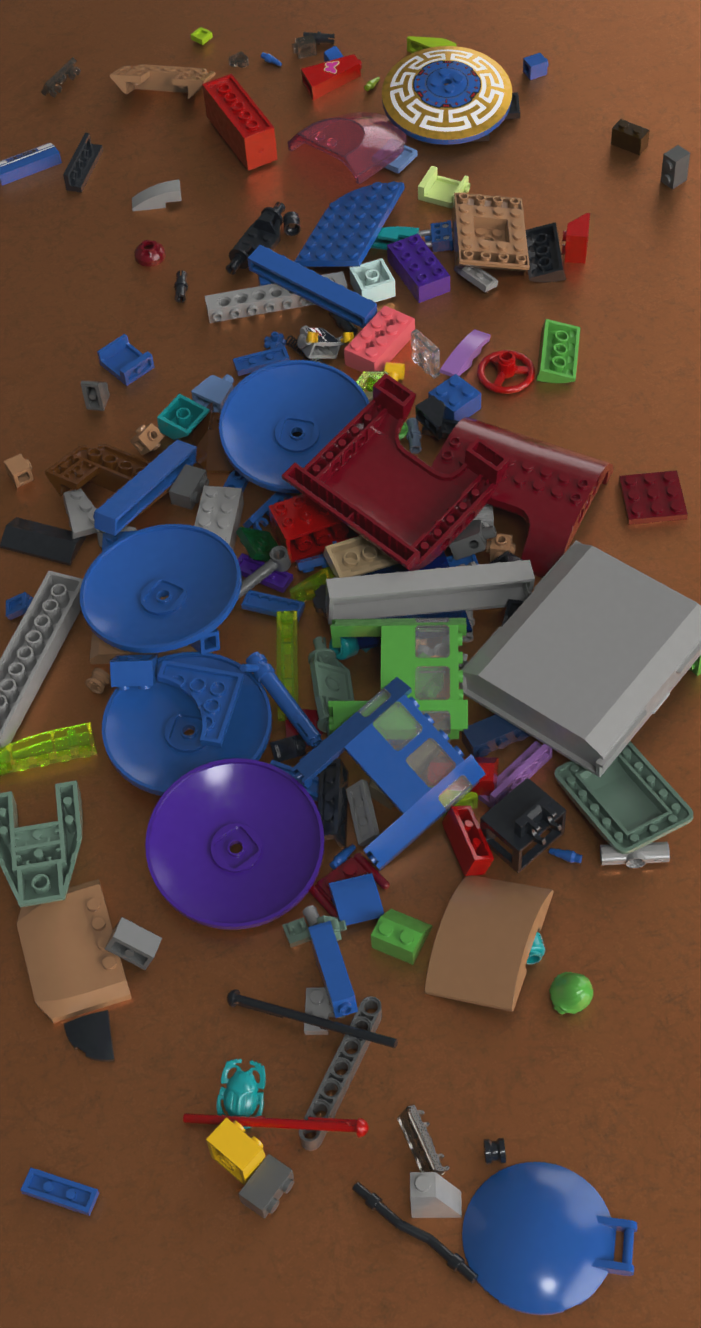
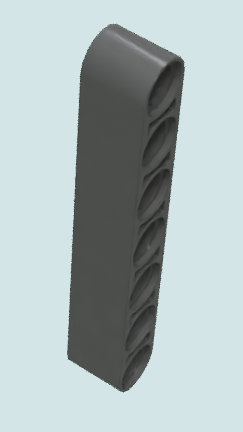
[299,996,382,1151]

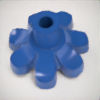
[264,332,287,349]

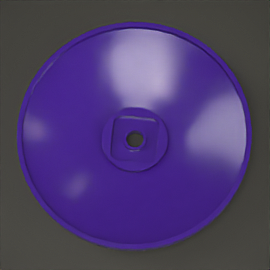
[145,758,324,930]

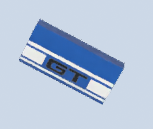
[0,143,62,186]

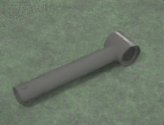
[238,546,291,599]

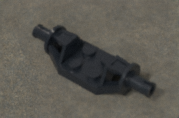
[226,202,286,275]

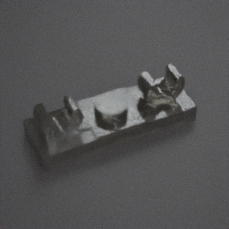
[41,57,81,98]
[397,1105,450,1175]

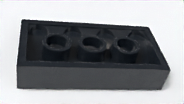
[526,222,566,282]

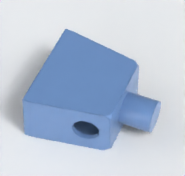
[191,374,234,412]

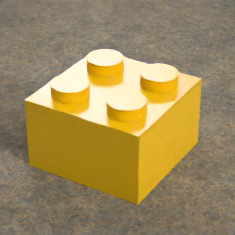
[206,1117,266,1186]

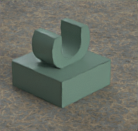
[317,915,347,941]
[282,917,311,948]

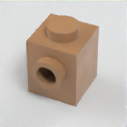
[4,453,34,488]

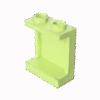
[418,166,470,209]

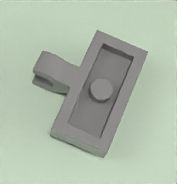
[304,987,346,1035]

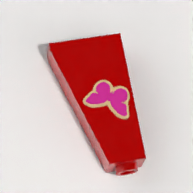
[301,54,362,100]

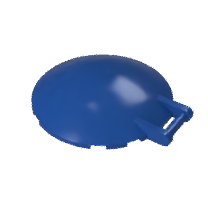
[462,1162,638,1315]

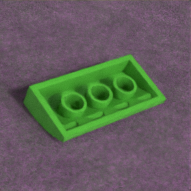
[536,319,580,383]

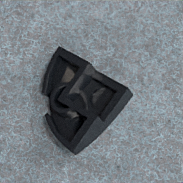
[64,1010,115,1062]

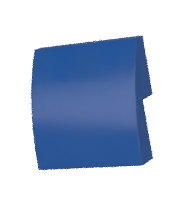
[328,873,384,926]

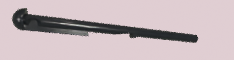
[227,989,398,1048]

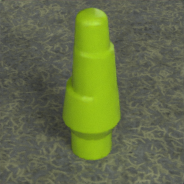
[364,77,380,91]

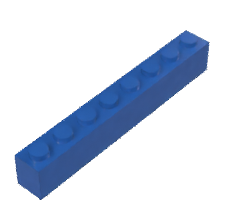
[248,245,377,328]
[93,439,197,536]

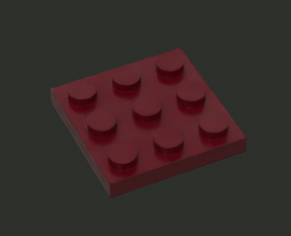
[619,470,688,525]

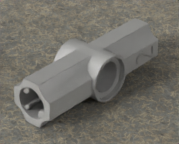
[600,842,670,868]

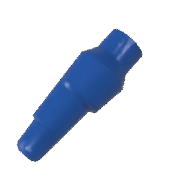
[261,52,282,67]
[329,844,356,870]
[549,848,582,864]

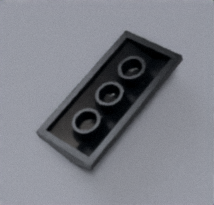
[0,517,86,566]

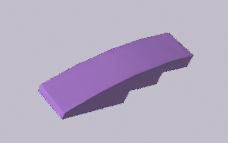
[439,329,491,377]

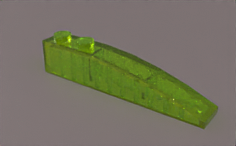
[276,611,299,721]

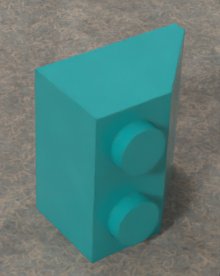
[157,393,210,440]

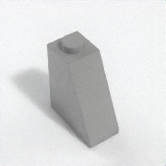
[410,1172,462,1218]

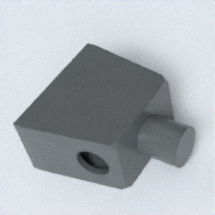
[449,519,497,560]

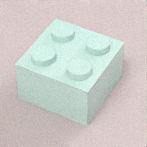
[349,258,396,302]

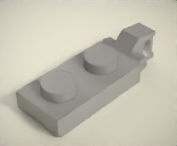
[454,266,498,292]

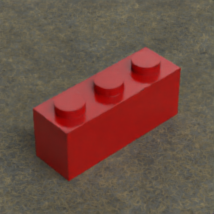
[442,805,494,876]

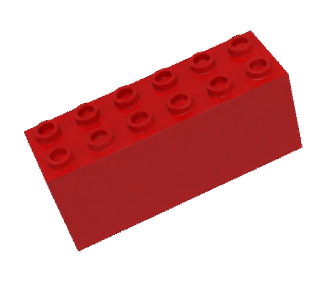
[202,74,278,171]

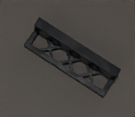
[63,133,104,193]
[318,759,349,847]

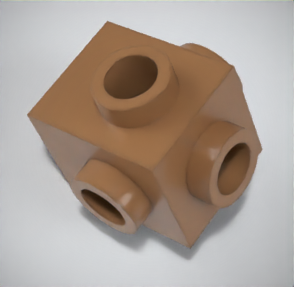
[130,423,164,455]
[486,534,516,562]

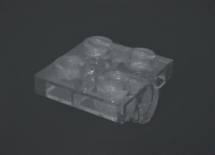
[411,329,440,379]

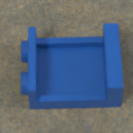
[97,334,155,386]

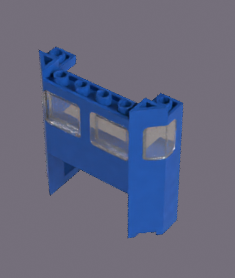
[291,677,486,871]

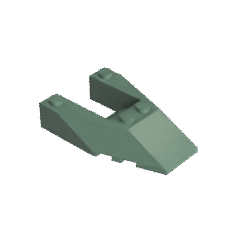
[0,780,83,907]

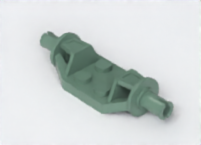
[308,636,354,737]

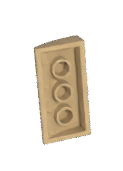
[323,536,399,578]

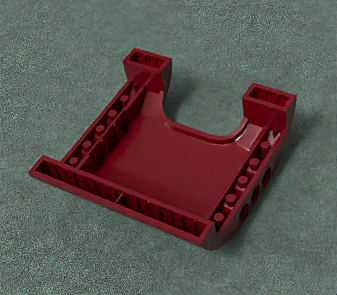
[282,373,510,571]
[431,417,614,578]

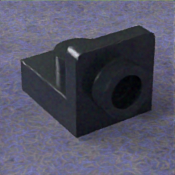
[270,734,306,762]

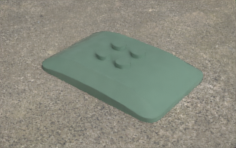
[555,741,694,854]

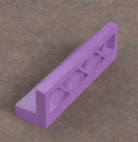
[478,741,553,808]

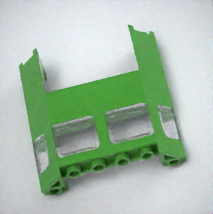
[328,618,468,740]

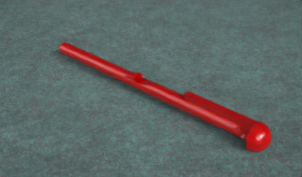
[183,1113,369,1138]

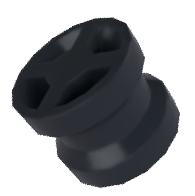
[484,1138,506,1165]

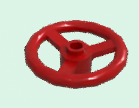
[477,350,535,394]

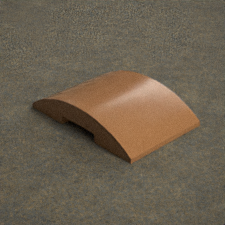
[425,876,554,1012]

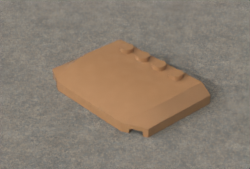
[17,879,132,1023]

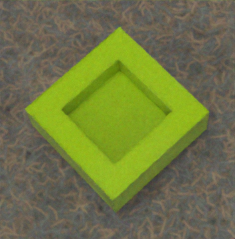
[190,27,213,45]

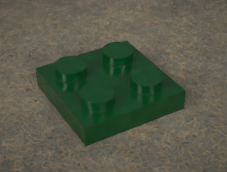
[236,527,278,561]

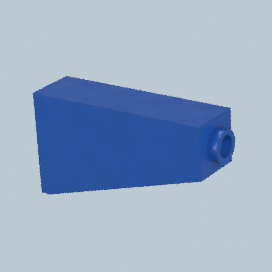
[308,921,358,1018]

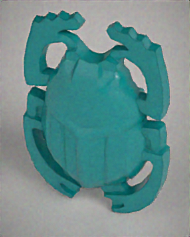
[216,1058,266,1129]

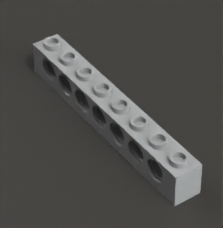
[205,271,347,323]

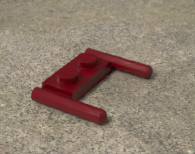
[308,852,390,918]

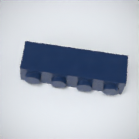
[462,714,530,757]

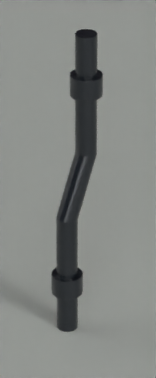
[352,1182,478,1284]

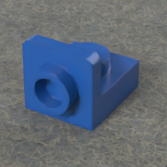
[6,592,33,620]

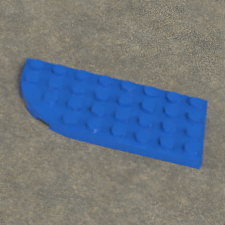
[295,181,405,267]

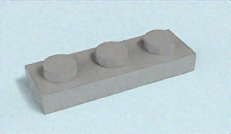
[346,779,380,847]

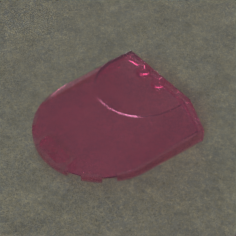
[287,112,407,184]

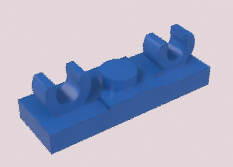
[243,492,292,530]

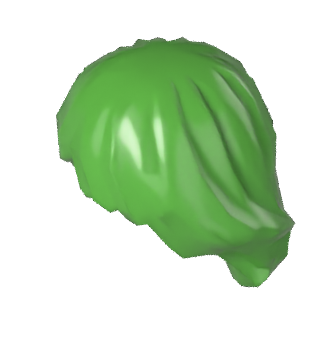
[549,972,594,1015]

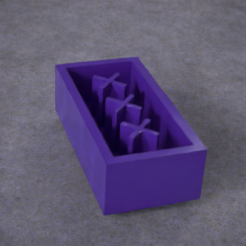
[387,234,450,303]

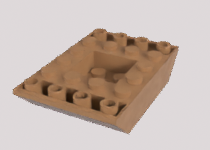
[452,192,530,272]

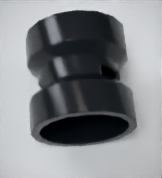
[283,211,301,236]

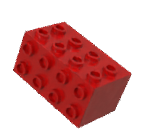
[268,494,359,564]

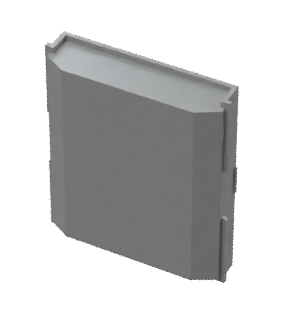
[459,541,701,777]

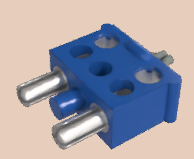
[419,220,454,252]

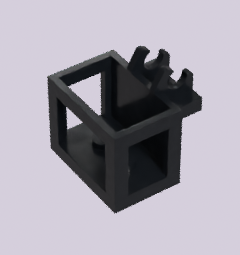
[480,777,566,873]

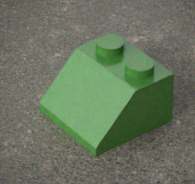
[371,909,432,965]

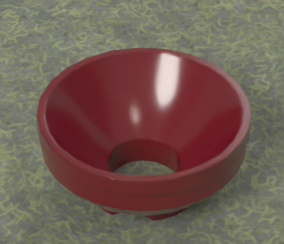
[134,240,166,267]

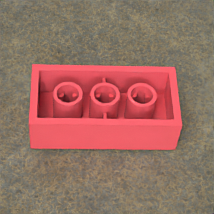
[344,305,415,378]

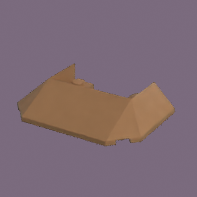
[110,64,215,99]

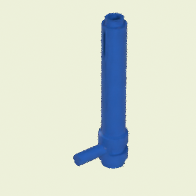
[240,652,322,747]

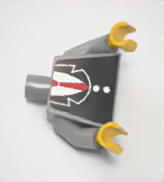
[297,325,354,359]

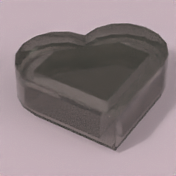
[229,51,249,68]

